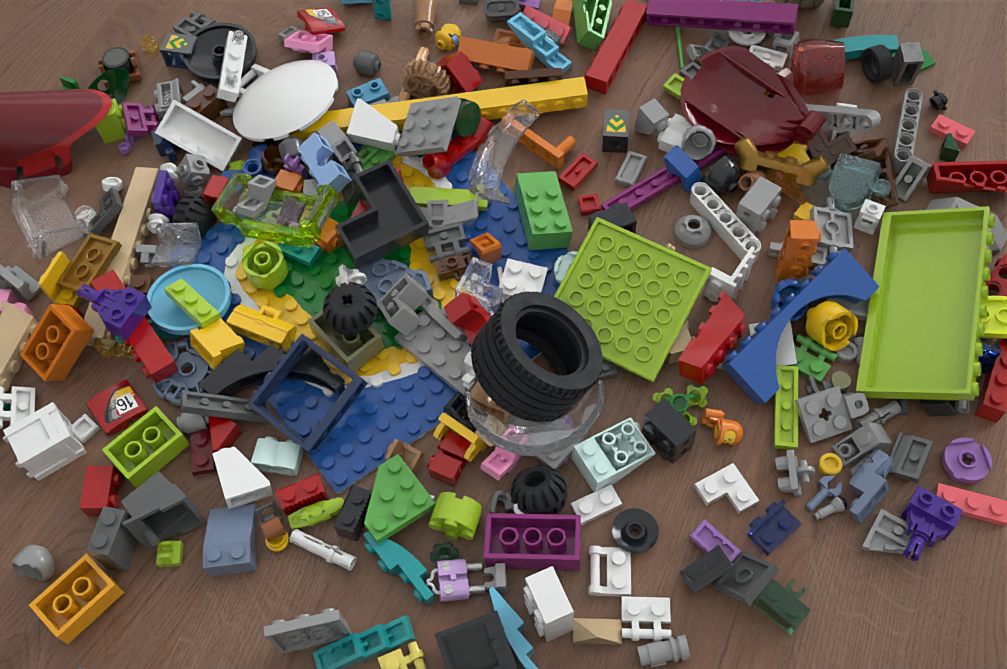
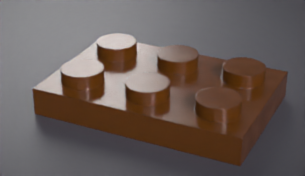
[505,68,562,87]

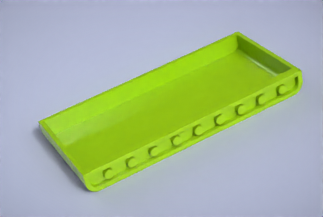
[856,206,995,401]

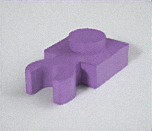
[283,153,308,181]

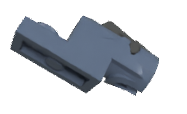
[849,448,894,524]

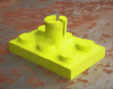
[980,296,1007,339]

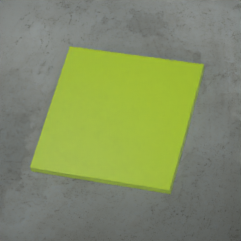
[554,217,712,383]

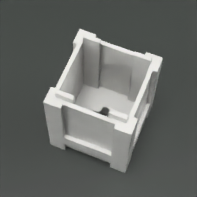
[3,402,87,481]

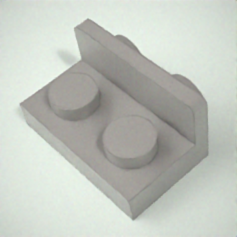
[0,264,42,301]

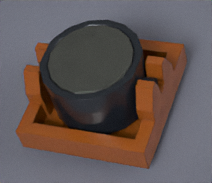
[98,47,142,88]

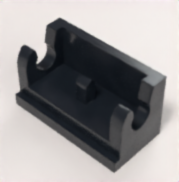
[680,545,734,594]

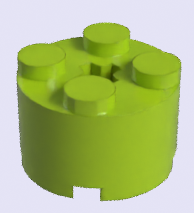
[242,241,289,291]
[428,492,482,541]

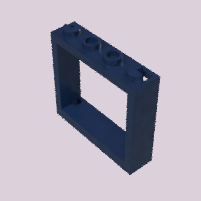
[247,334,368,454]

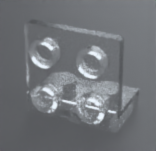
[151,222,202,267]

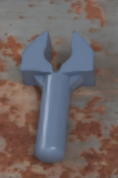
[805,476,842,511]

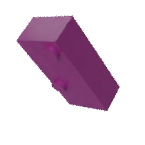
[484,513,582,570]

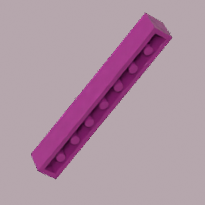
[646,0,798,34]

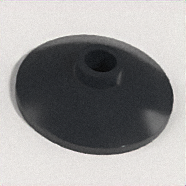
[612,508,659,553]

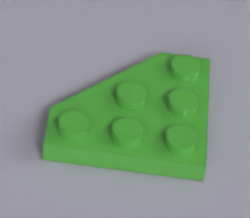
[364,454,436,545]

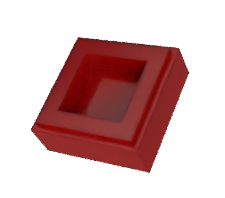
[578,194,601,216]

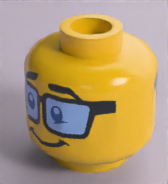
[435,24,461,51]

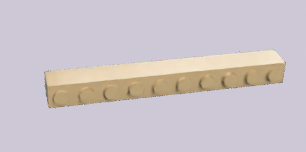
[84,167,159,348]

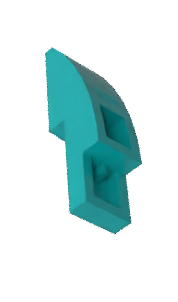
[363,532,436,607]

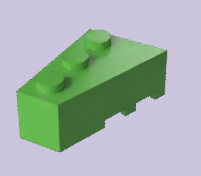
[572,0,613,51]

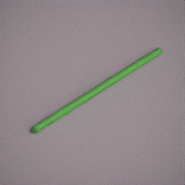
[675,27,685,70]

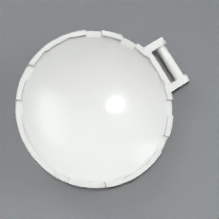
[233,60,338,142]

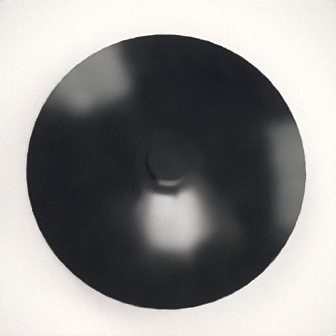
[183,23,257,83]

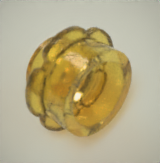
[140,35,158,52]

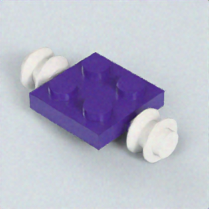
[147,163,180,234]

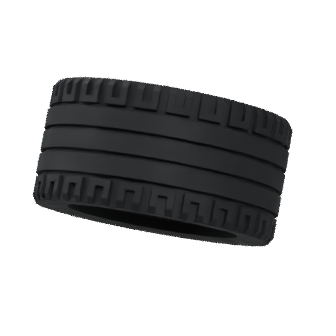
[471,291,603,422]

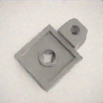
[795,386,869,443]

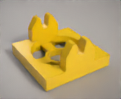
[433,413,488,462]

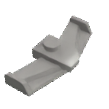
[419,198,478,229]

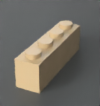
[0,300,38,393]

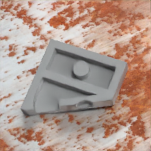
[860,509,914,555]

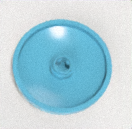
[147,264,232,335]

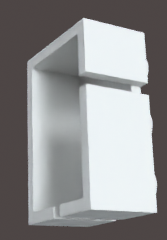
[523,566,574,642]

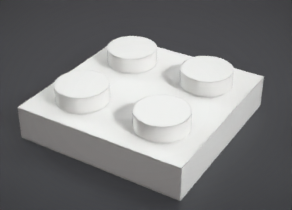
[497,259,548,299]

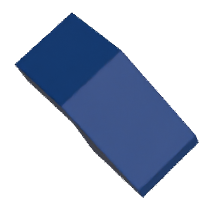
[663,145,702,193]

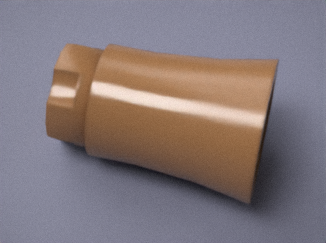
[412,0,437,38]

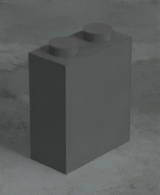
[86,506,139,572]

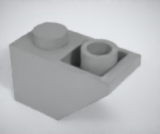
[317,120,357,164]
[832,423,892,466]

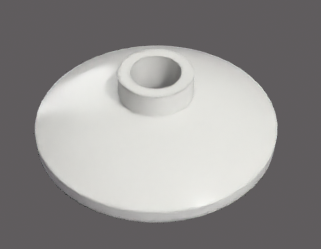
[729,30,766,46]

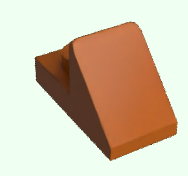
[470,232,502,267]

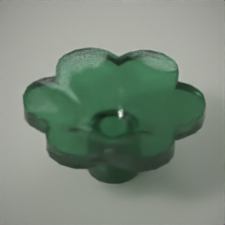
[430,542,459,566]

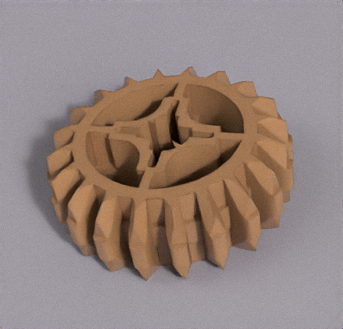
[400,58,451,99]

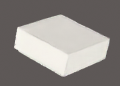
[71,414,100,444]

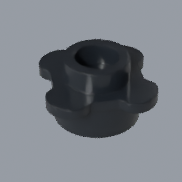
[929,90,948,111]

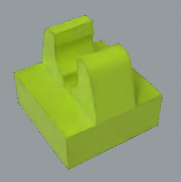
[156,541,184,567]

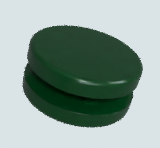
[452,98,481,137]

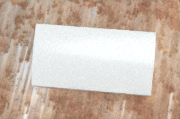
[155,100,244,172]

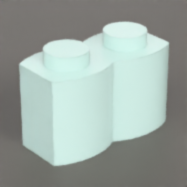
[251,437,304,476]

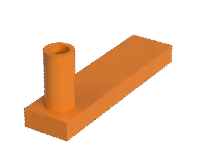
[501,113,576,170]

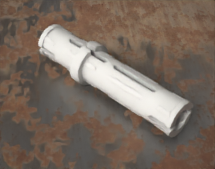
[290,529,357,571]

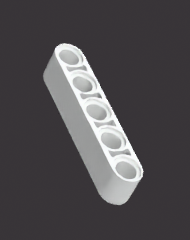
[690,182,761,263]

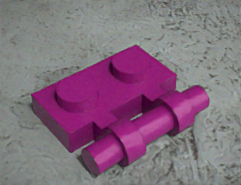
[122,103,160,136]

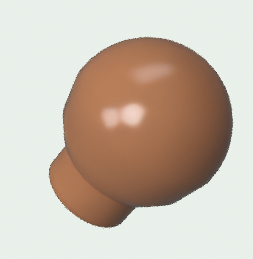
[739,170,768,194]

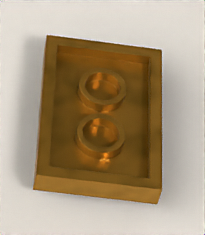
[57,233,122,292]

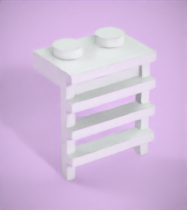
[703,246,755,303]

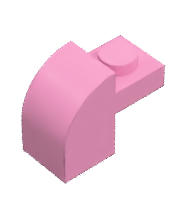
[480,426,529,481]

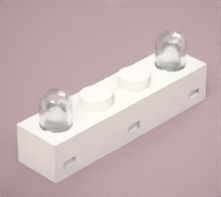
[217,30,247,102]

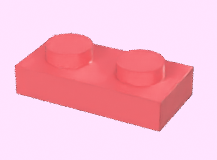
[929,114,976,149]

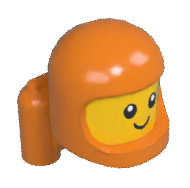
[700,408,743,446]

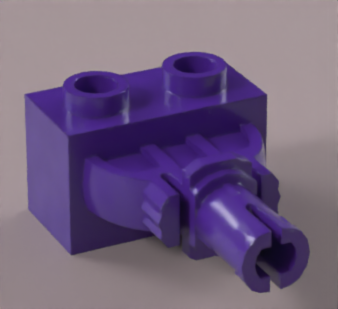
[77,284,152,341]
[901,486,963,561]

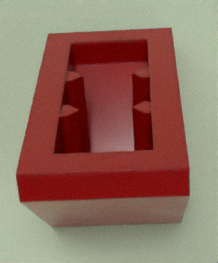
[208,416,242,453]

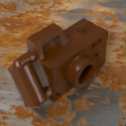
[434,253,477,281]

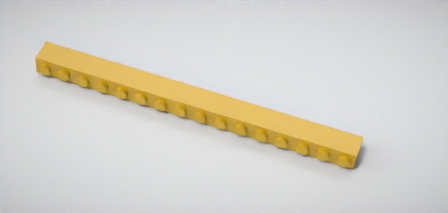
[289,77,588,142]

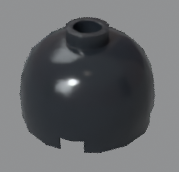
[700,155,741,194]

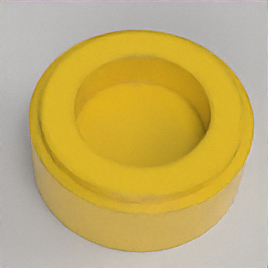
[818,453,843,476]

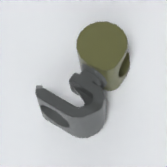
[805,371,851,395]

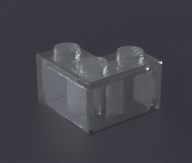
[455,257,503,316]

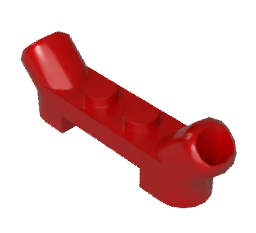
[421,116,493,179]

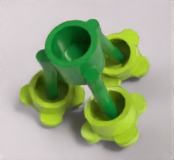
[652,385,708,426]

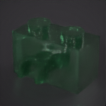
[752,579,811,635]

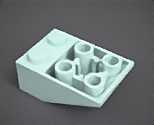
[571,417,655,493]

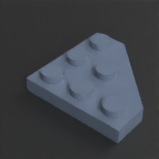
[358,257,433,311]

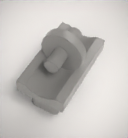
[775,450,815,497]

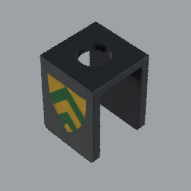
[602,109,630,153]

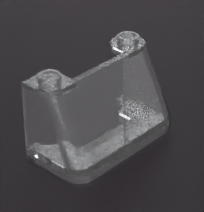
[10,175,90,260]

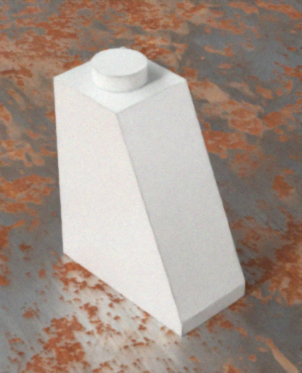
[347,98,401,151]
[212,447,273,509]

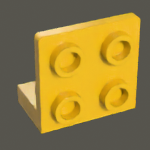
[38,251,83,308]

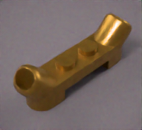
[735,137,829,186]

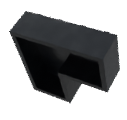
[335,159,429,269]

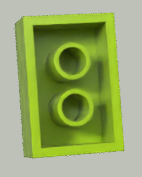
[102,406,190,489]

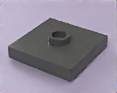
[713,551,779,606]

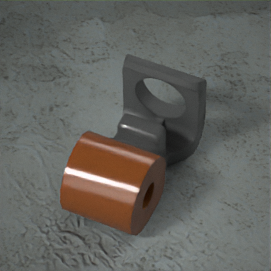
[255,501,286,542]

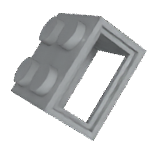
[736,176,782,236]

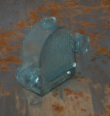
[818,153,891,212]

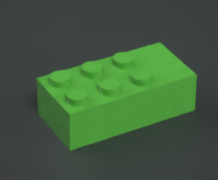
[514,171,573,250]

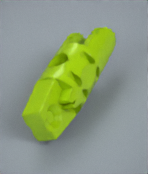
[288,497,344,530]

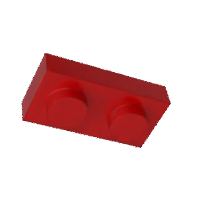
[558,152,598,192]

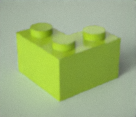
[95,98,126,144]

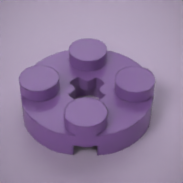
[942,437,992,484]

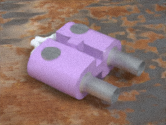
[426,559,485,602]

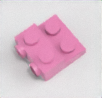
[284,30,333,54]

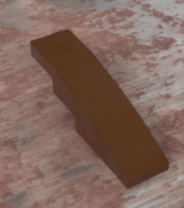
[868,138,899,209]

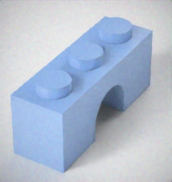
[298,132,351,196]

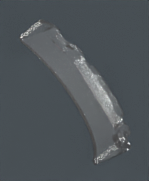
[468,99,540,204]
[464,380,605,456]

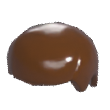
[261,146,285,176]

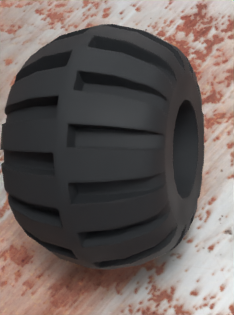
[172,194,218,242]
[323,282,378,335]
[511,465,567,514]

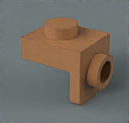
[385,439,425,473]

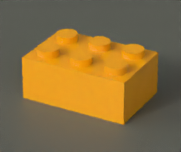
[29,553,125,644]

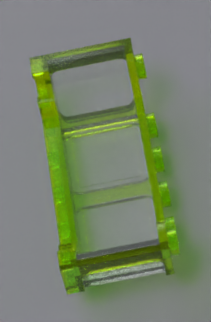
[211,173,340,248]

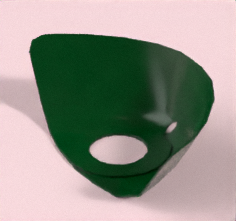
[88,68,130,105]

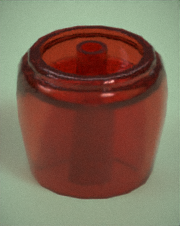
[791,38,845,95]

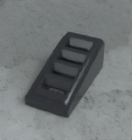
[443,391,487,433]

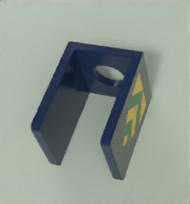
[159,32,198,69]

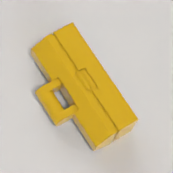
[226,304,297,352]

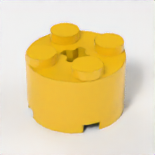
[806,300,858,351]

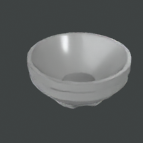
[674,215,711,249]

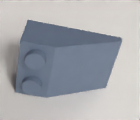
[203,504,257,577]

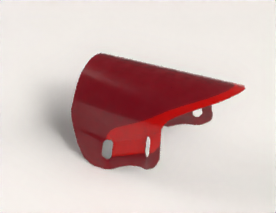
[0,89,112,188]

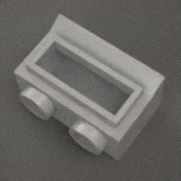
[154,78,184,119]

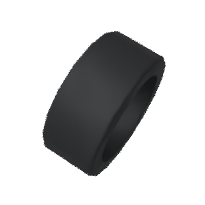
[861,44,894,83]

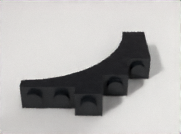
[199,344,346,397]

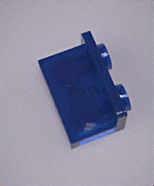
[747,499,802,556]

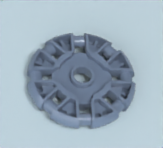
[150,337,214,406]

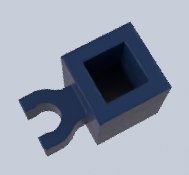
[151,130,183,163]

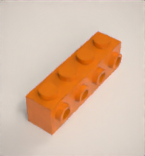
[458,36,535,74]
[775,220,821,284]

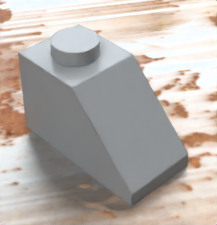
[634,98,669,135]
[895,156,932,201]

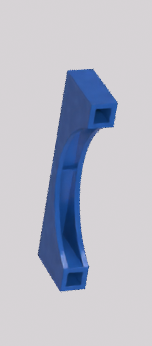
[721,249,880,405]

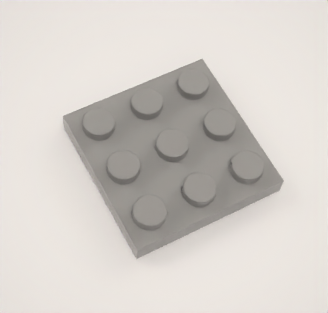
[396,96,461,157]
[264,608,352,654]

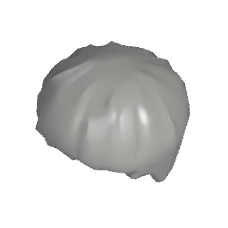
[681,125,716,160]
[11,545,55,581]

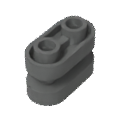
[483,0,521,23]

